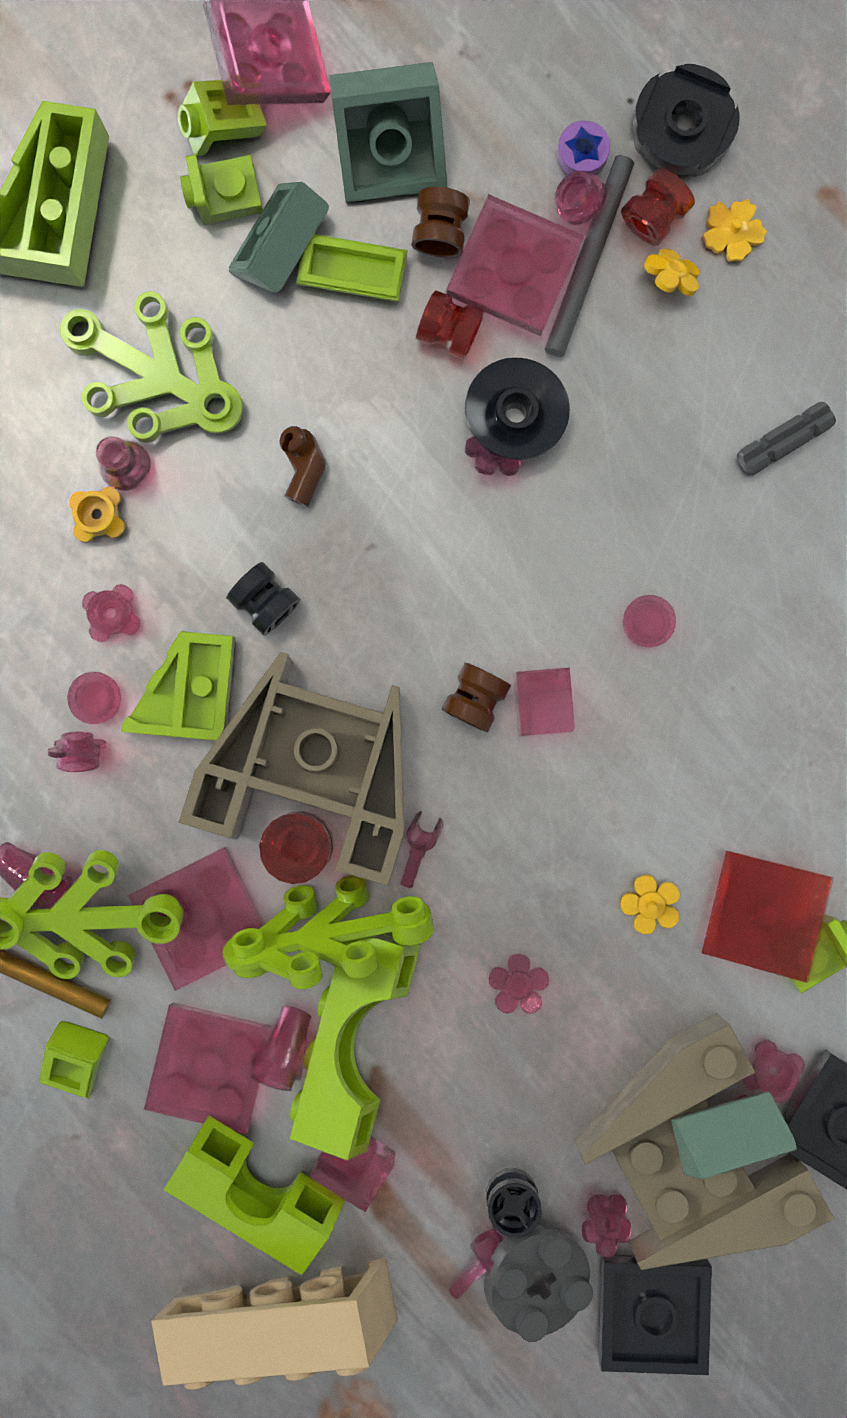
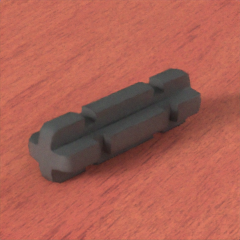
[737,402,836,475]

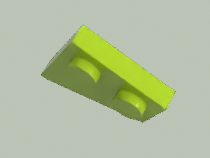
[121,631,236,741]

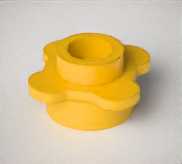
[69,487,125,543]

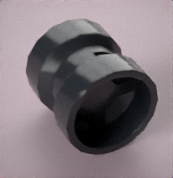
[226,562,301,636]
[486,1168,542,1237]

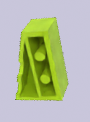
[0,100,109,287]

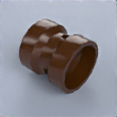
[411,187,470,258]
[441,662,511,733]

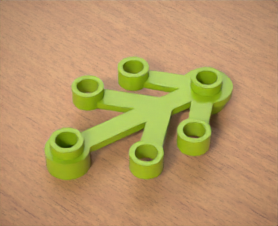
[60,291,243,443]
[0,850,184,979]
[222,875,434,989]

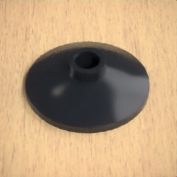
[465,357,570,460]

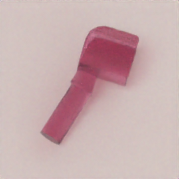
[400,811,444,888]
[449,1228,503,1299]

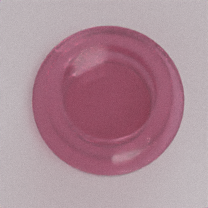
[555,171,606,225]
[623,595,676,648]
[67,672,121,724]

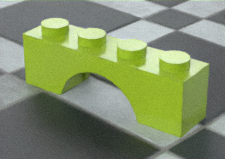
[289,934,421,1161]

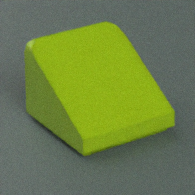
[39,1021,108,1099]

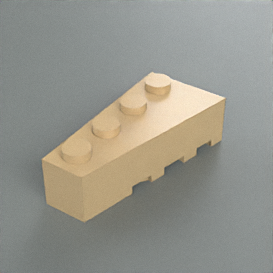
[151,1258,398,1390]

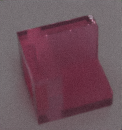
[513,667,575,737]
[311,1137,395,1212]

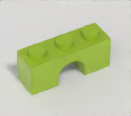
[164,1115,346,1276]

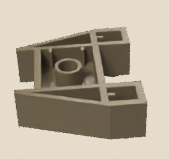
[178,652,404,886]
[575,1013,834,1270]

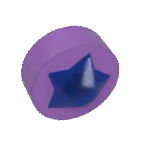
[557,120,610,179]

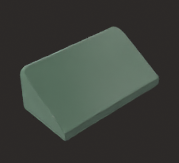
[229,181,329,292]
[671,1091,797,1179]

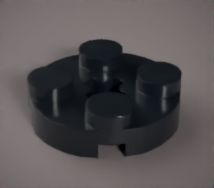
[633,64,740,177]

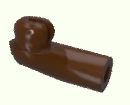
[279,426,326,507]

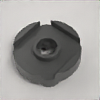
[484,1225,593,1342]

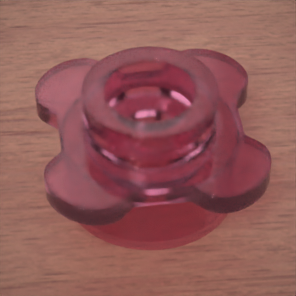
[82,584,140,642]
[48,731,107,772]
[743,1040,805,1103]

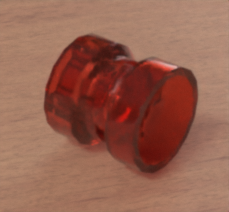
[621,168,695,246]
[416,290,484,360]

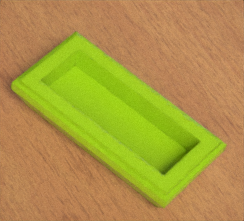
[296,234,408,302]

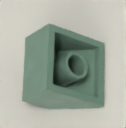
[329,62,448,202]

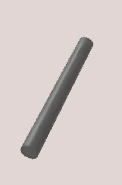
[545,155,635,357]

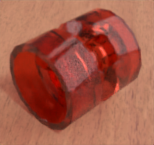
[259,810,335,884]

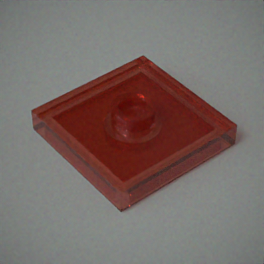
[702,850,834,983]

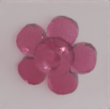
[464,437,521,476]
[488,954,549,1014]
[581,1194,632,1257]

